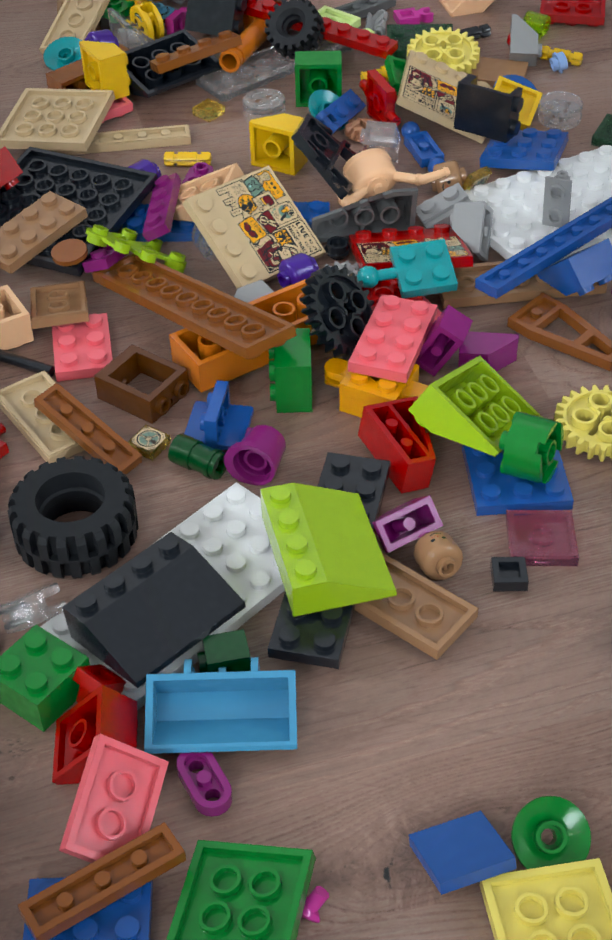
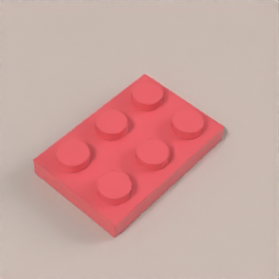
[52,313,113,382]
[59,733,169,863]

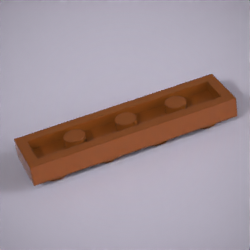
[149,30,242,74]
[34,383,142,475]
[17,822,186,940]

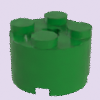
[499,411,564,484]

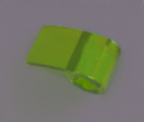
[523,11,551,40]

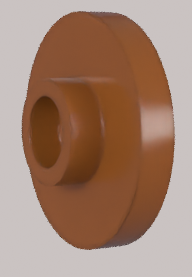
[51,239,88,266]

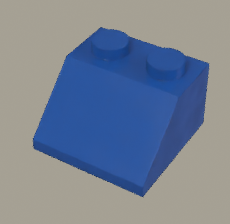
[537,238,612,296]

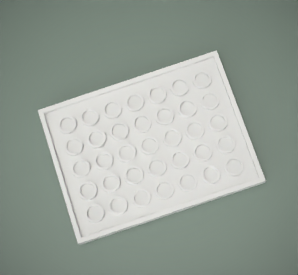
[465,145,612,265]

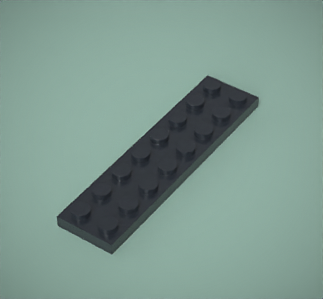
[268,452,390,669]

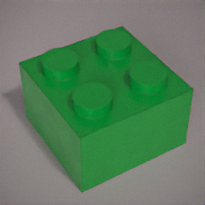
[295,51,342,107]
[269,328,313,413]
[0,624,90,732]

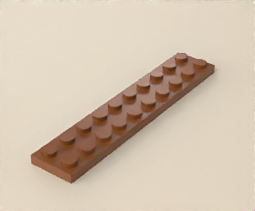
[91,253,297,360]

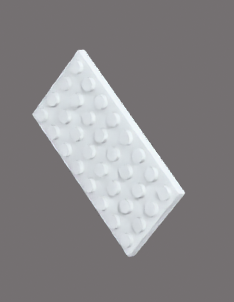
[40,482,285,710]

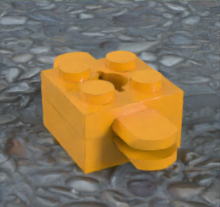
[324,358,428,418]

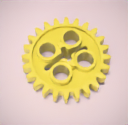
[406,26,480,74]
[554,385,612,462]

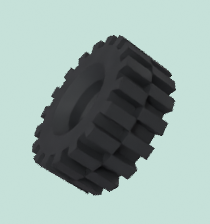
[265,0,325,59]

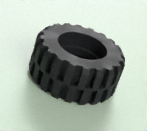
[7,456,139,579]

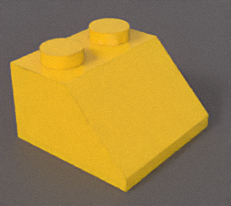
[79,40,131,100]
[249,113,308,176]

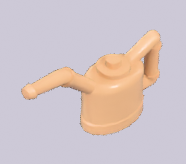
[336,148,451,207]

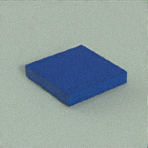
[408,810,517,895]

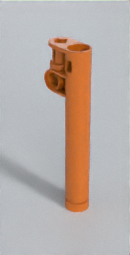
[219,0,282,73]

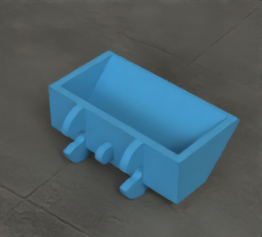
[144,657,297,754]

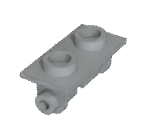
[365,9,389,36]
[542,170,572,228]

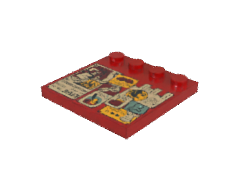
[349,224,473,270]

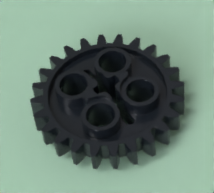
[300,265,375,360]

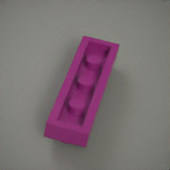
[142,173,181,242]

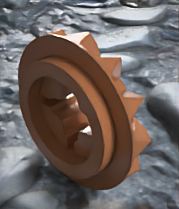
[345,117,383,143]

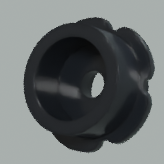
[324,236,350,260]

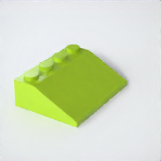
[408,355,542,457]
[260,483,397,617]

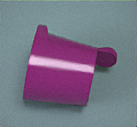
[224,425,286,486]

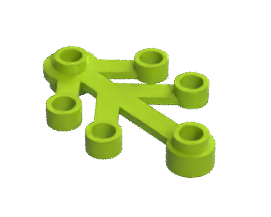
[85,224,187,273]

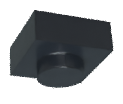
[490,557,529,592]

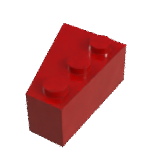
[358,396,436,494]

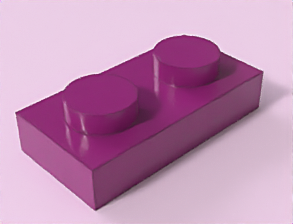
[82,245,130,273]

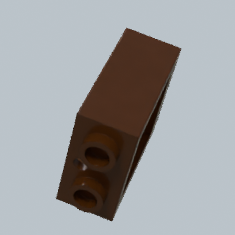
[94,344,189,424]

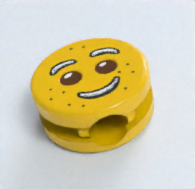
[130,0,165,44]

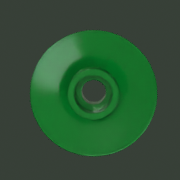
[511,796,591,869]

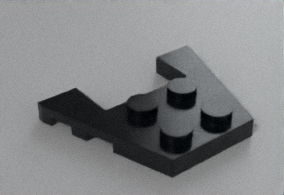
[291,113,361,200]

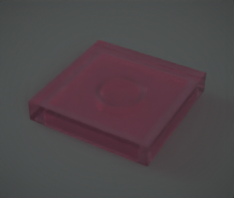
[506,510,579,566]

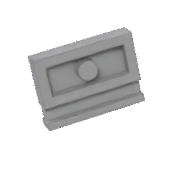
[416,183,472,229]

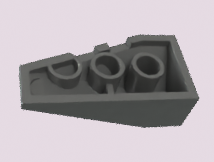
[311,188,418,243]

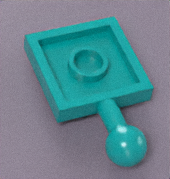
[357,239,458,298]

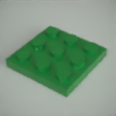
[166,840,316,940]

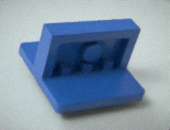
[184,380,254,450]

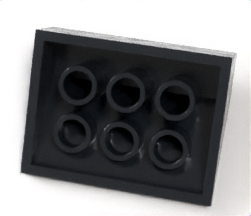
[125,29,222,98]
[62,532,246,688]

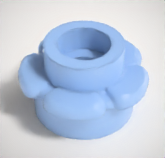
[549,51,568,73]

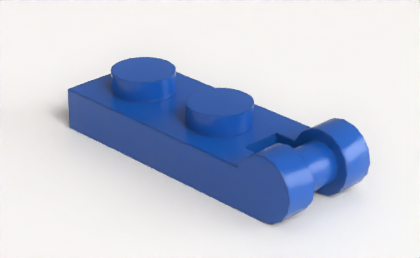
[315,89,366,135]

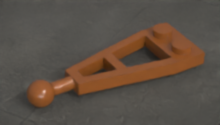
[507,293,612,371]

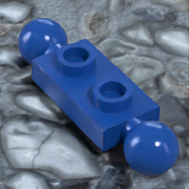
[401,121,445,172]

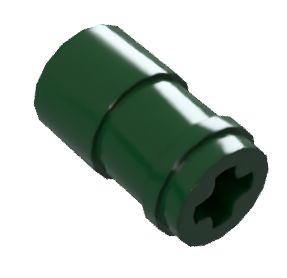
[168,433,226,480]

